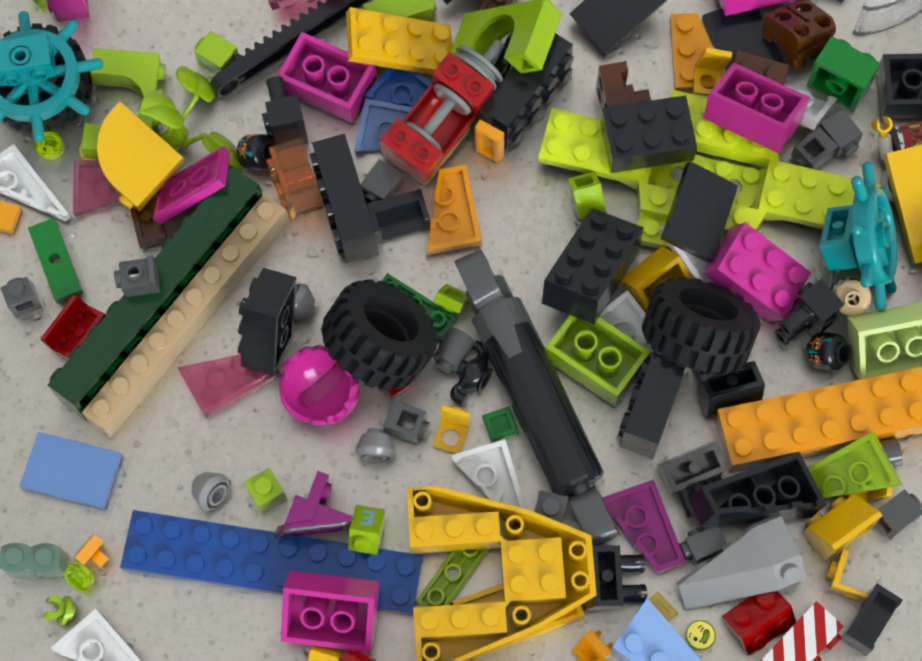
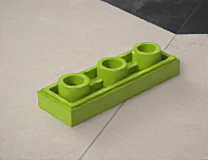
[415,549,491,607]

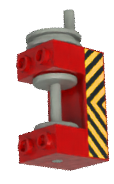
[380,39,504,187]

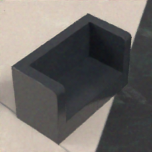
[367,189,431,244]
[840,583,903,656]

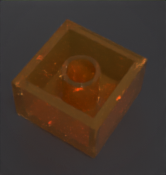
[266,138,323,219]

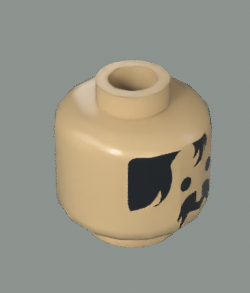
[832,276,872,316]

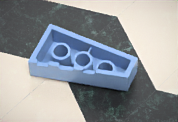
[611,598,701,661]

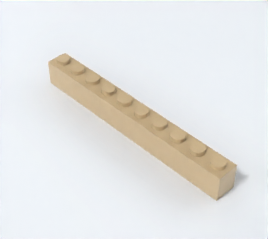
[82,194,289,438]

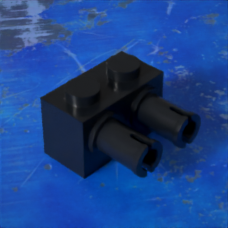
[262,76,309,150]
[775,279,845,345]
[697,361,765,417]
[657,442,728,518]
[583,545,647,611]

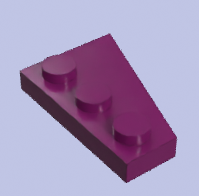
[602,479,686,574]

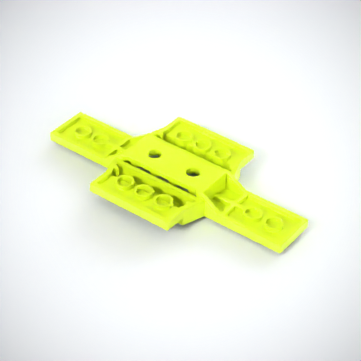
[538,90,881,251]

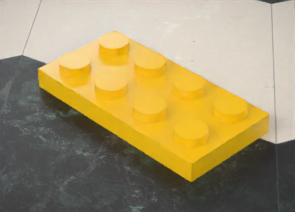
[346,7,452,75]

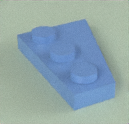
[354,98,413,154]

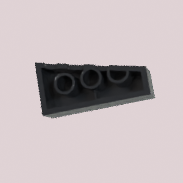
[688,452,827,527]

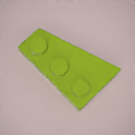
[808,432,903,499]

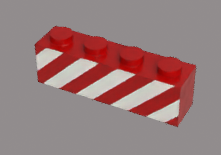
[760,601,844,661]

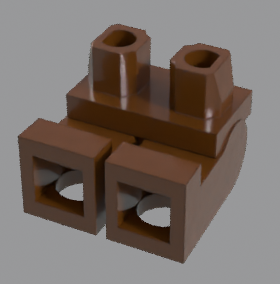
[762,0,836,70]
[596,61,651,112]

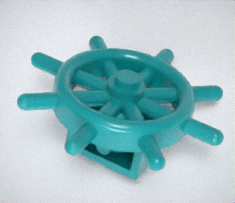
[0,11,104,142]
[820,161,897,311]

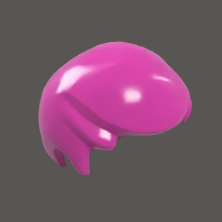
[278,345,360,426]

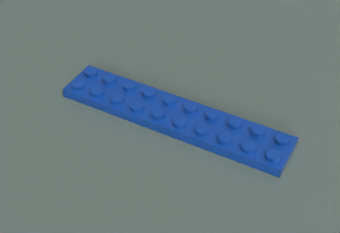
[120,510,423,616]

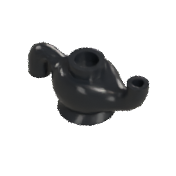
[450,340,493,406]

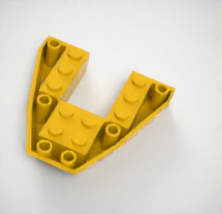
[407,486,597,661]

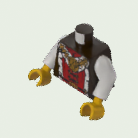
[871,116,922,162]

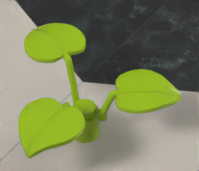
[138,66,241,172]

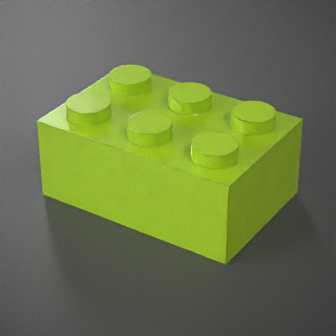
[545,315,651,407]

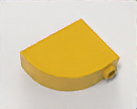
[97,102,185,212]

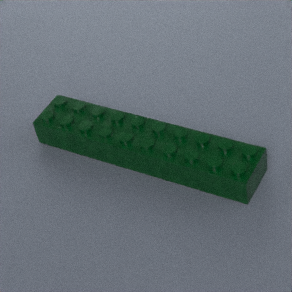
[47,166,262,421]

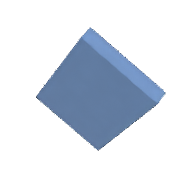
[19,432,123,510]

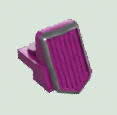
[274,471,352,539]

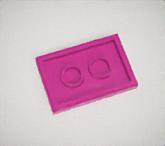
[153,146,230,225]

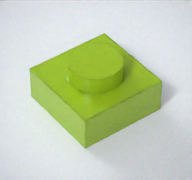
[434,284,469,313]

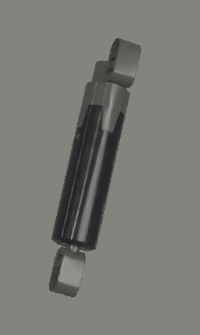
[454,248,620,545]

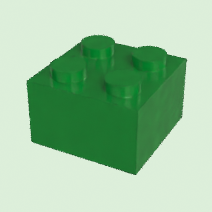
[806,36,881,113]

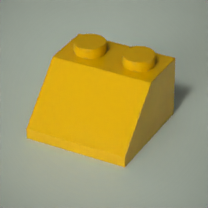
[620,246,693,311]
[803,494,883,562]

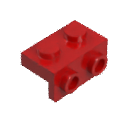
[41,295,106,360]
[722,591,796,655]

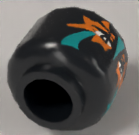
[236,134,278,170]
[806,332,851,371]

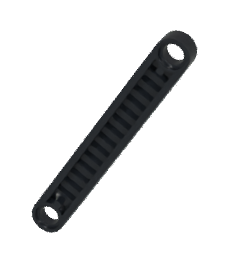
[210,0,373,97]

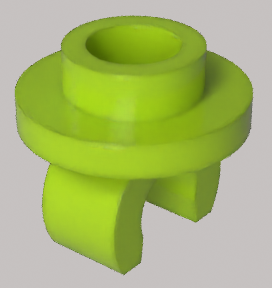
[43,595,75,626]

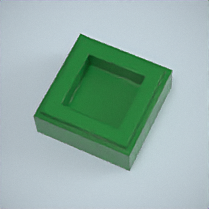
[482,406,519,443]

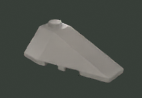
[677,513,807,609]

